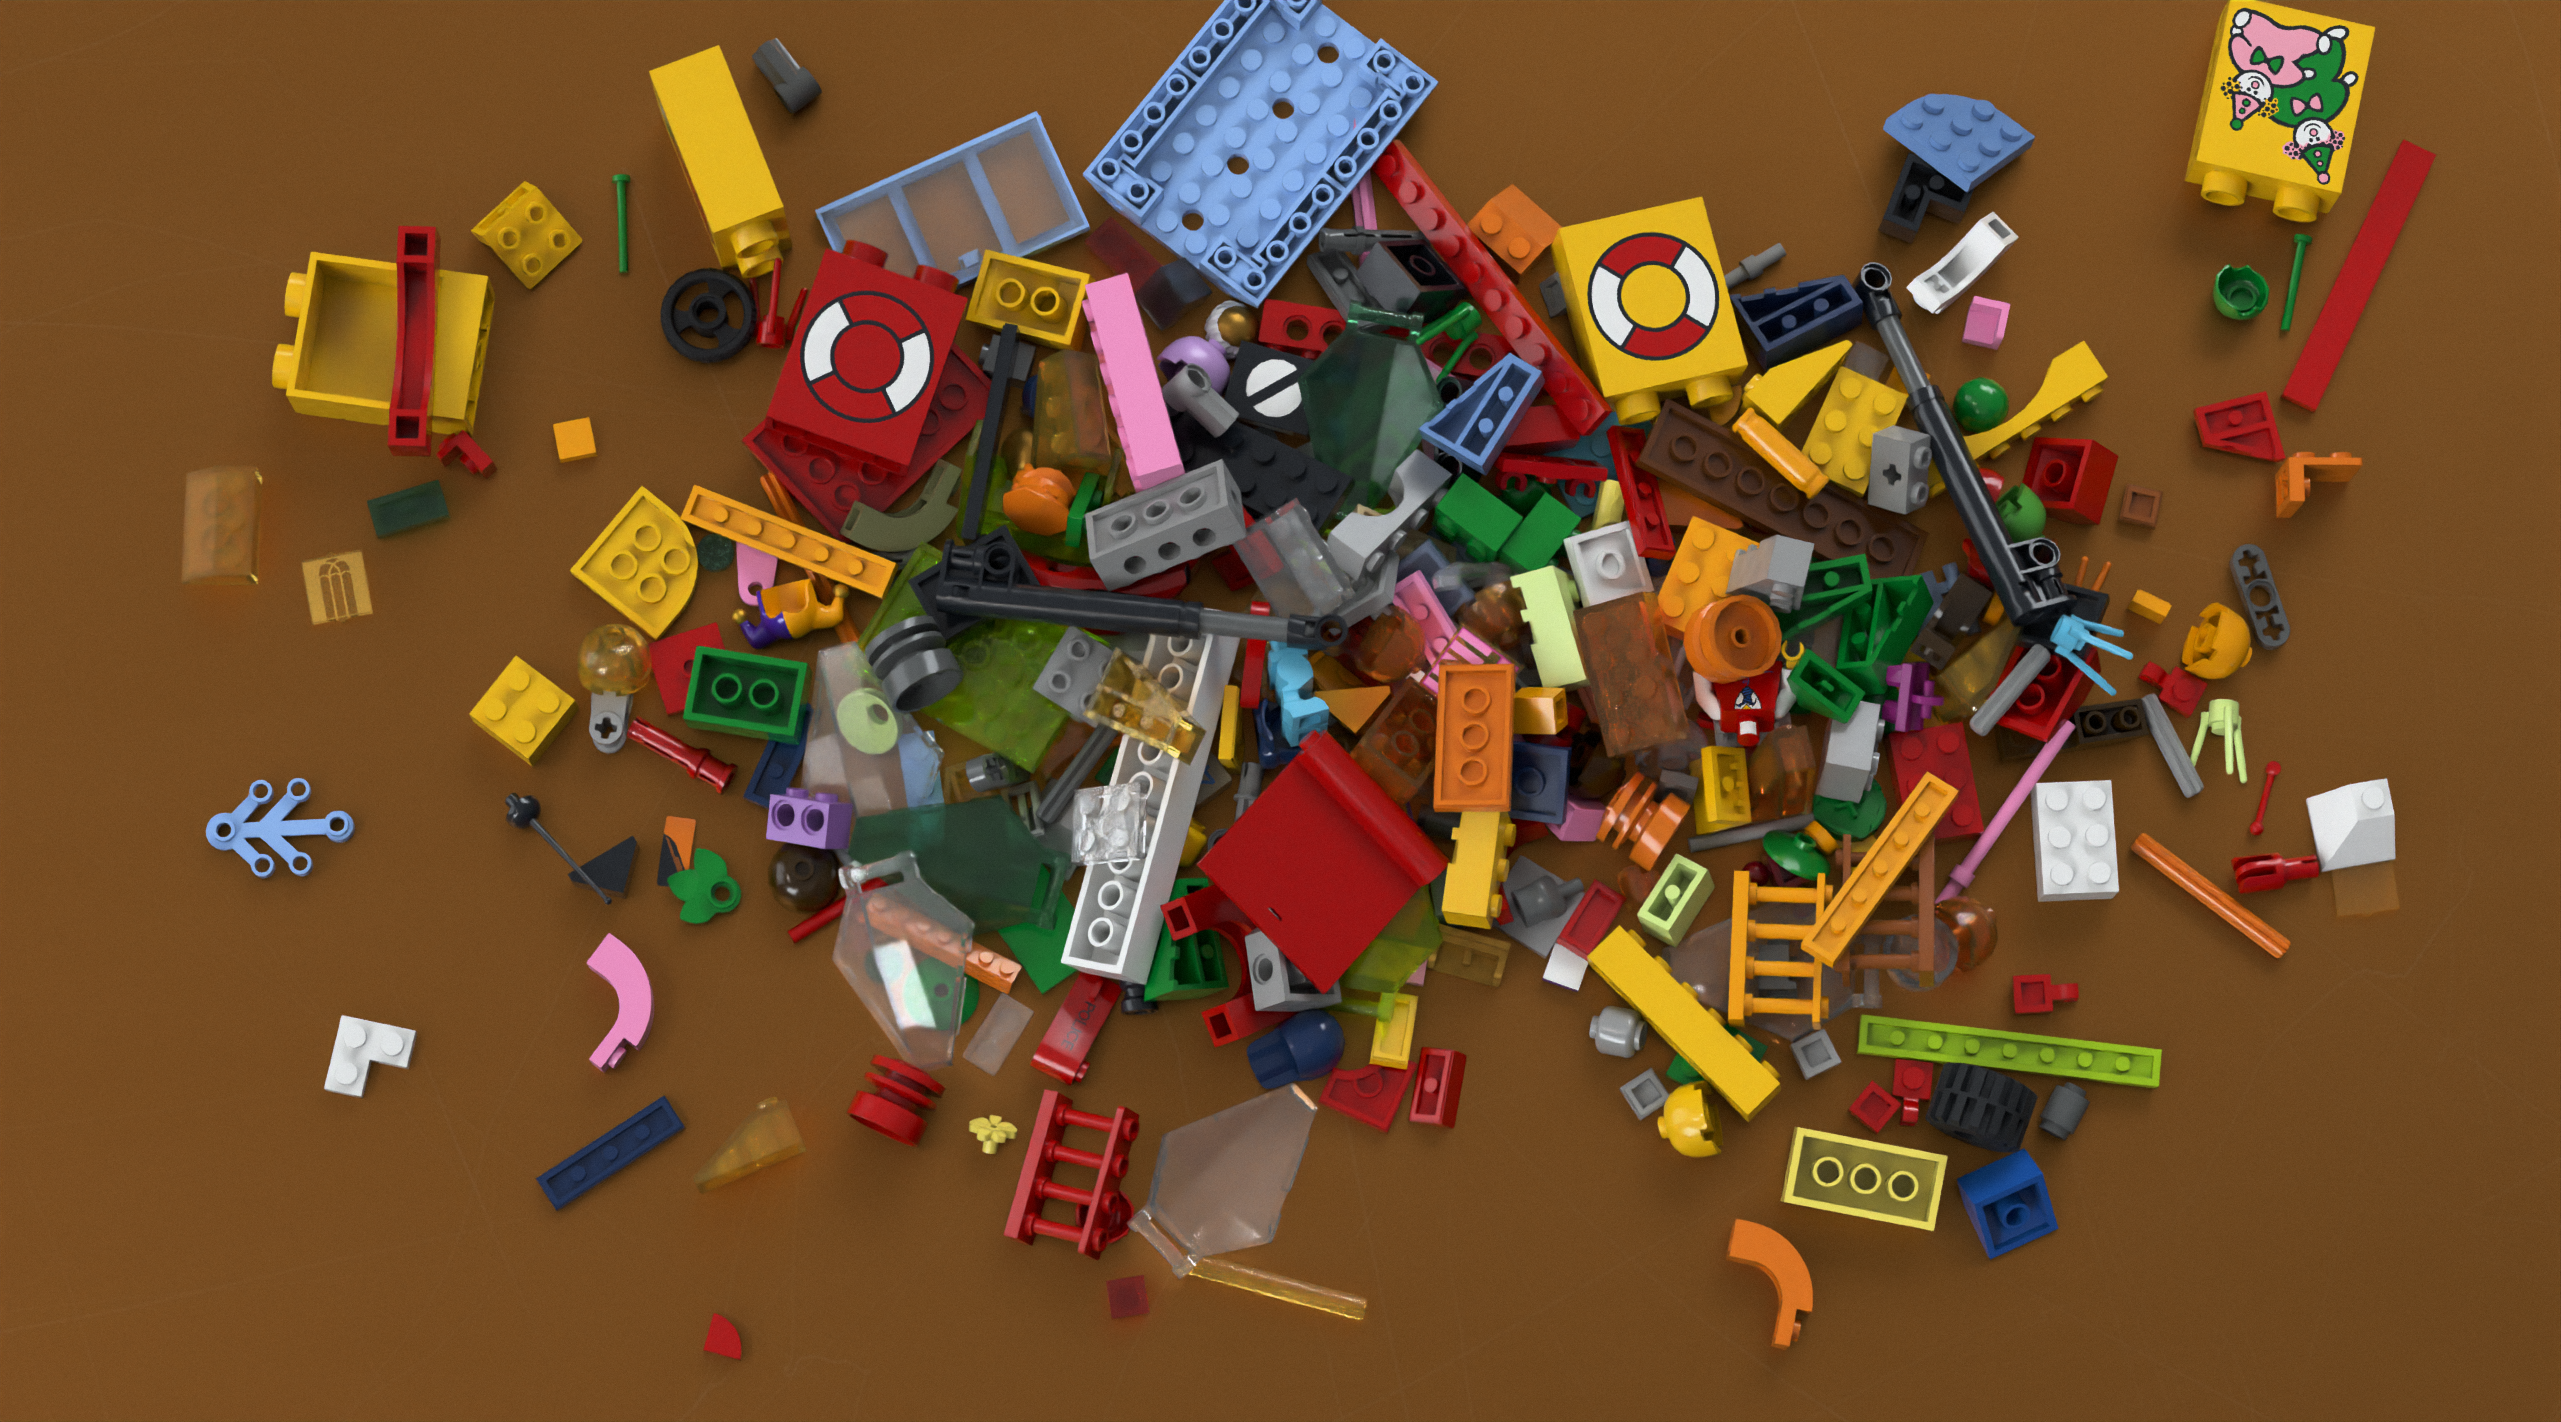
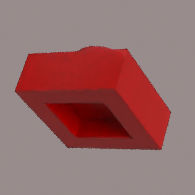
[1847,1080,1901,1135]

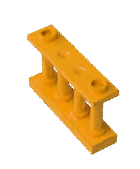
[1728,871,1833,1030]

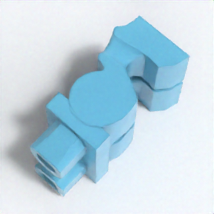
[1267,641,1329,747]

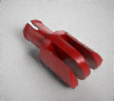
[2231,852,2319,894]

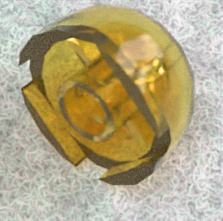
[577,623,652,697]

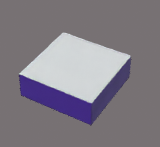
[1542,943,1588,993]

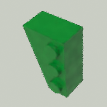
[1836,575,1934,695]
[1144,878,1229,1002]

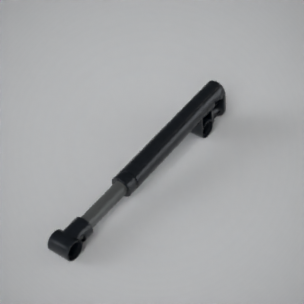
[1851,262,2078,627]
[936,539,1351,657]

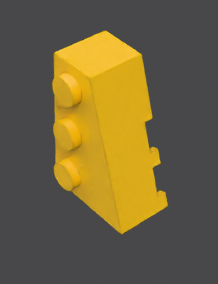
[1442,811,1516,929]

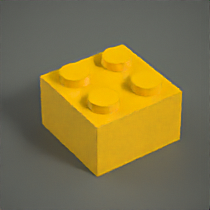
[469,656,579,767]

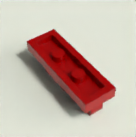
[1493,451,1608,498]

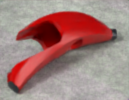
[981,533,1191,636]

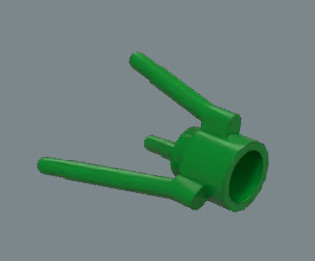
[1404,302,1482,383]

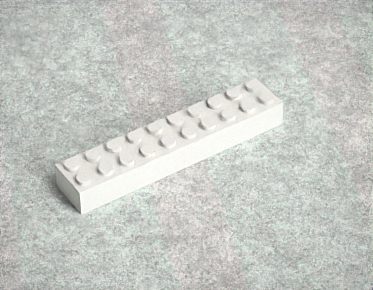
[1061,608,1240,985]

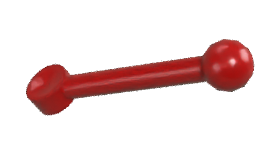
[2249,761,2281,836]

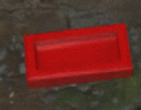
[1556,879,1627,961]

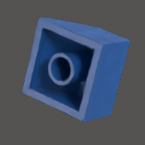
[1956,1148,2059,1259]

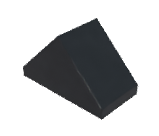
[568,836,640,899]

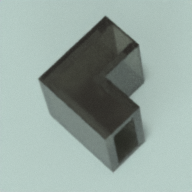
[1135,257,1213,331]

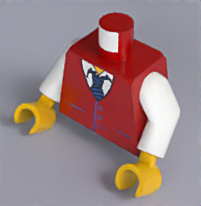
[1692,640,1805,746]

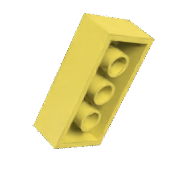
[1781,1127,1948,1231]

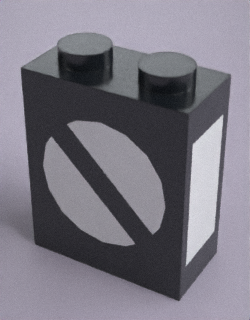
[1224,340,1333,440]

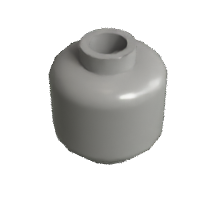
[1589,1006,1648,1058]

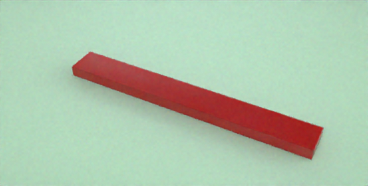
[2281,139,2436,413]

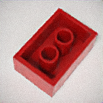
[1884,722,1984,846]

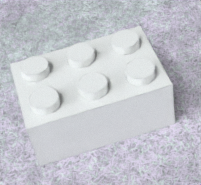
[2030,780,2119,902]

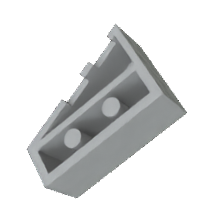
[1726,535,1814,613]

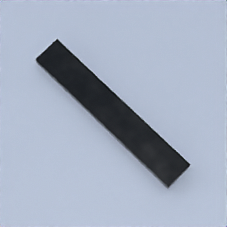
[961,323,1021,546]

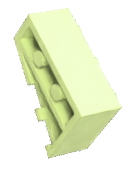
[1510,565,1599,692]

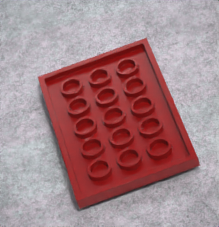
[742,342,992,545]

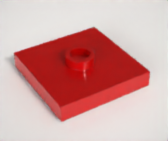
[645,622,725,717]

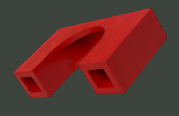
[1160,884,1300,1047]

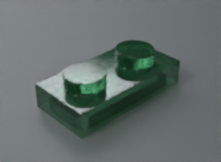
[367,479,450,539]

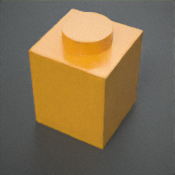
[1514,687,1568,734]

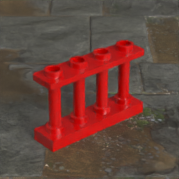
[1004,1089,1140,1261]

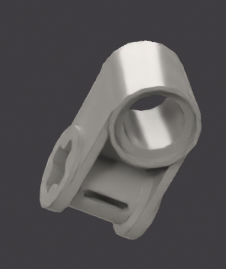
[589,678,633,754]

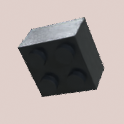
[1355,239,1468,325]

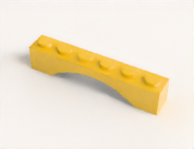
[1927,340,2108,498]

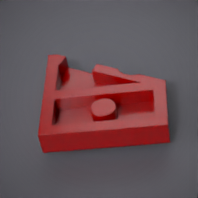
[2193,391,2286,463]

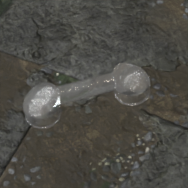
[1431,562,1515,592]

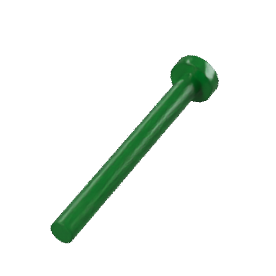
[612,174,631,273]
[2280,234,2313,332]

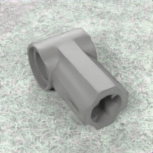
[1162,363,1239,438]

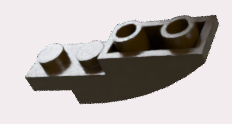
[1993,698,2149,760]

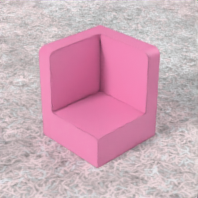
[1961,296,2010,350]
[1545,793,1606,841]

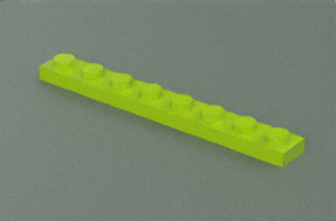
[1857,1014,2162,1089]

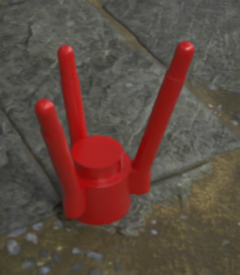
[749,257,808,349]

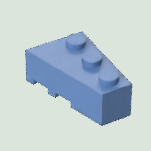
[1418,353,1545,476]

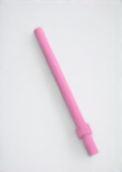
[1935,721,2076,911]

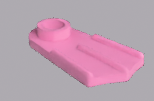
[736,542,778,607]

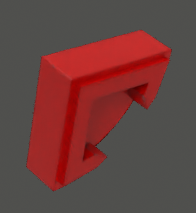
[703,1313,742,1361]

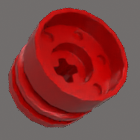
[846,1054,946,1148]

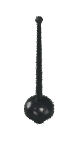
[505,793,612,905]

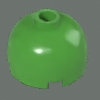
[1996,483,2046,543]

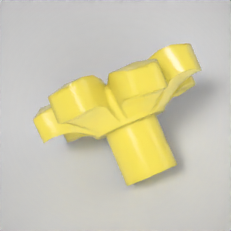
[969,1115,1017,1154]

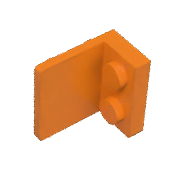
[2275,452,2363,518]

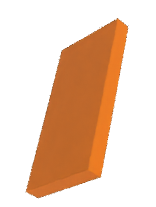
[1433,664,1516,812]

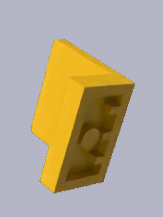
[471,181,582,289]
[1690,746,1751,835]

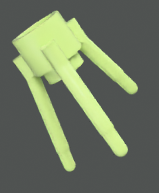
[2190,699,2247,783]

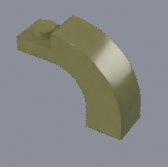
[839,458,962,552]

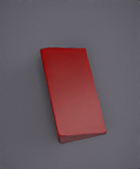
[1409,1047,1467,1129]

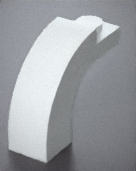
[1906,212,2019,314]

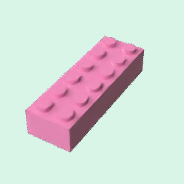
[1082,273,1186,493]

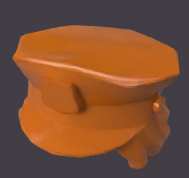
[1002,463,1076,536]

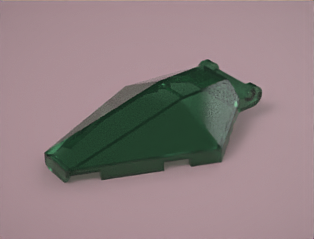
[1297,299,1445,520]
[848,794,1074,938]

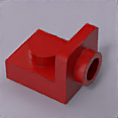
[436,430,498,479]

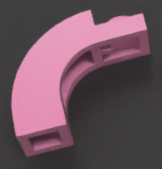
[586,933,655,1073]

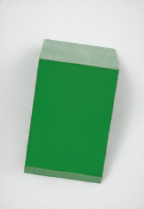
[1786,649,1866,724]

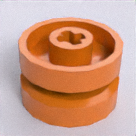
[1683,594,1782,684]

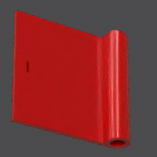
[1196,729,1451,994]

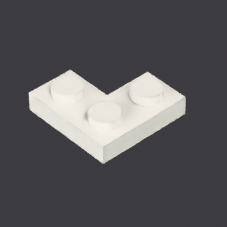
[324,1015,417,1098]

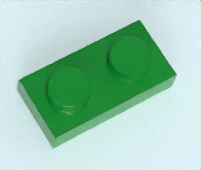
[1065,472,1104,548]

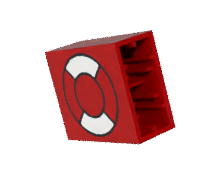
[765,240,968,477]

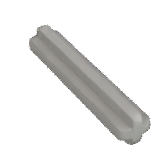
[1970,644,2051,736]
[2141,693,2204,798]

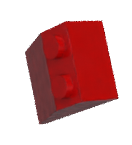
[1987,646,2101,743]

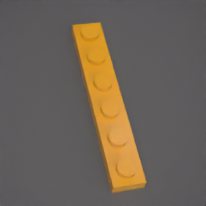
[680,485,899,600]
[1801,771,1959,969]

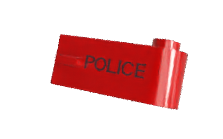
[1030,971,1123,1087]

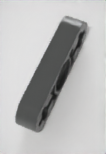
[2230,544,2290,650]
[966,749,1031,793]

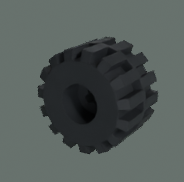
[1925,1063,2038,1152]

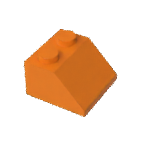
[1467,184,1562,286]

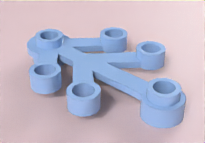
[206,778,355,878]

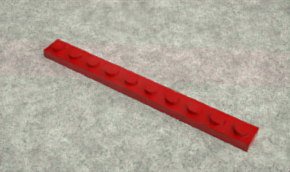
[1371,140,1613,436]

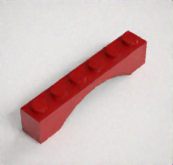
[388,226,441,457]

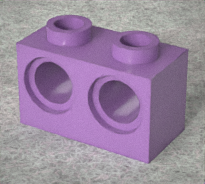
[766,787,853,849]

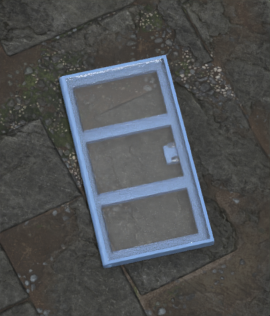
[815,111,1091,290]

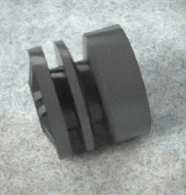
[864,615,964,713]

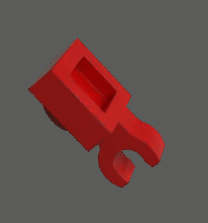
[2138,661,2208,718]
[2012,974,2079,1015]
[1891,1058,1933,1127]

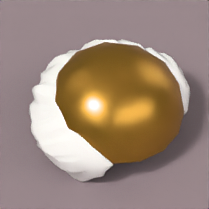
[1204,300,1260,360]

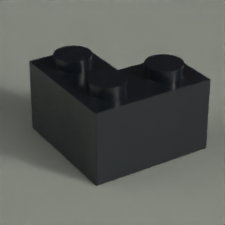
[1878,153,1975,243]

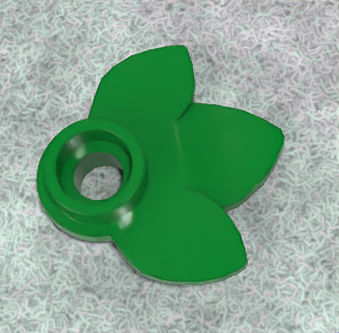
[667,848,741,924]

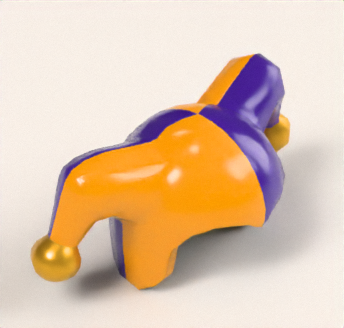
[732,578,849,650]

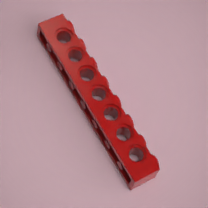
[1258,299,1550,399]

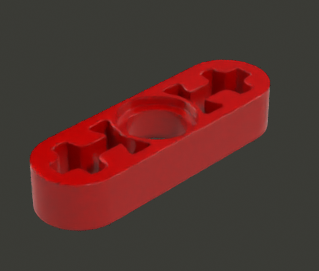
[1240,601,1271,709]

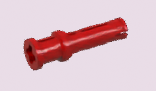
[627,716,738,795]

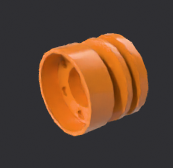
[1595,771,1692,872]

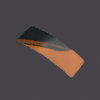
[657,816,696,887]

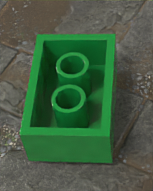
[683,646,813,745]

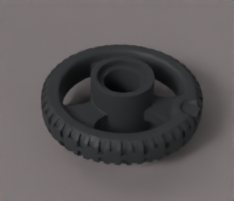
[661,268,757,363]

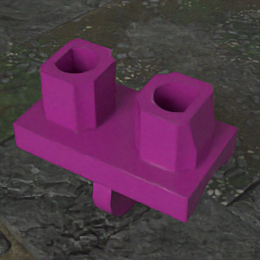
[1882,661,1944,732]

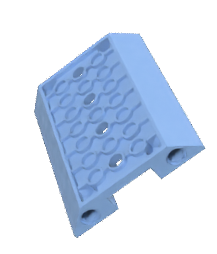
[1083,0,1439,308]

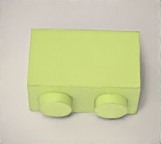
[1637,853,1715,948]

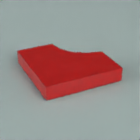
[1318,1060,1418,1134]

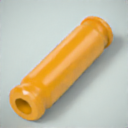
[1732,408,1829,499]

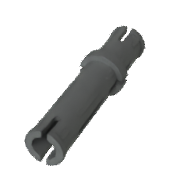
[1318,226,1431,255]

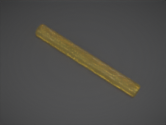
[1182,1251,1368,1320]

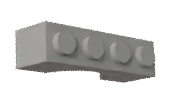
[1322,449,1452,581]

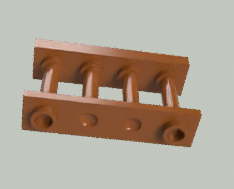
[1835,834,1935,987]

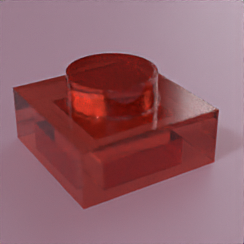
[1106,1275,1150,1320]

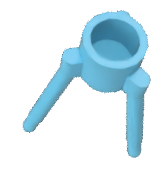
[2050,614,2133,696]

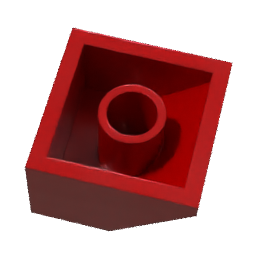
[2022,437,2118,525]

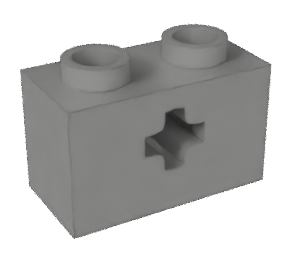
[1867,425,1932,514]

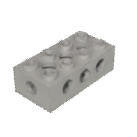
[1085,459,1247,592]

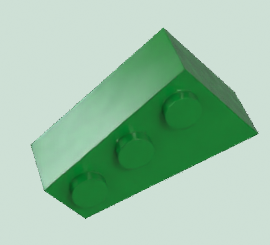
[1765,554,1873,648]

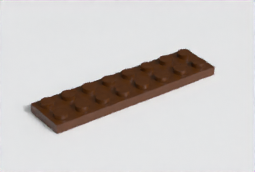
[1635,398,1929,579]

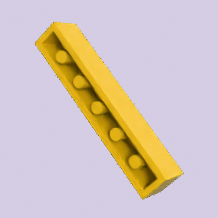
[1587,925,1781,1122]

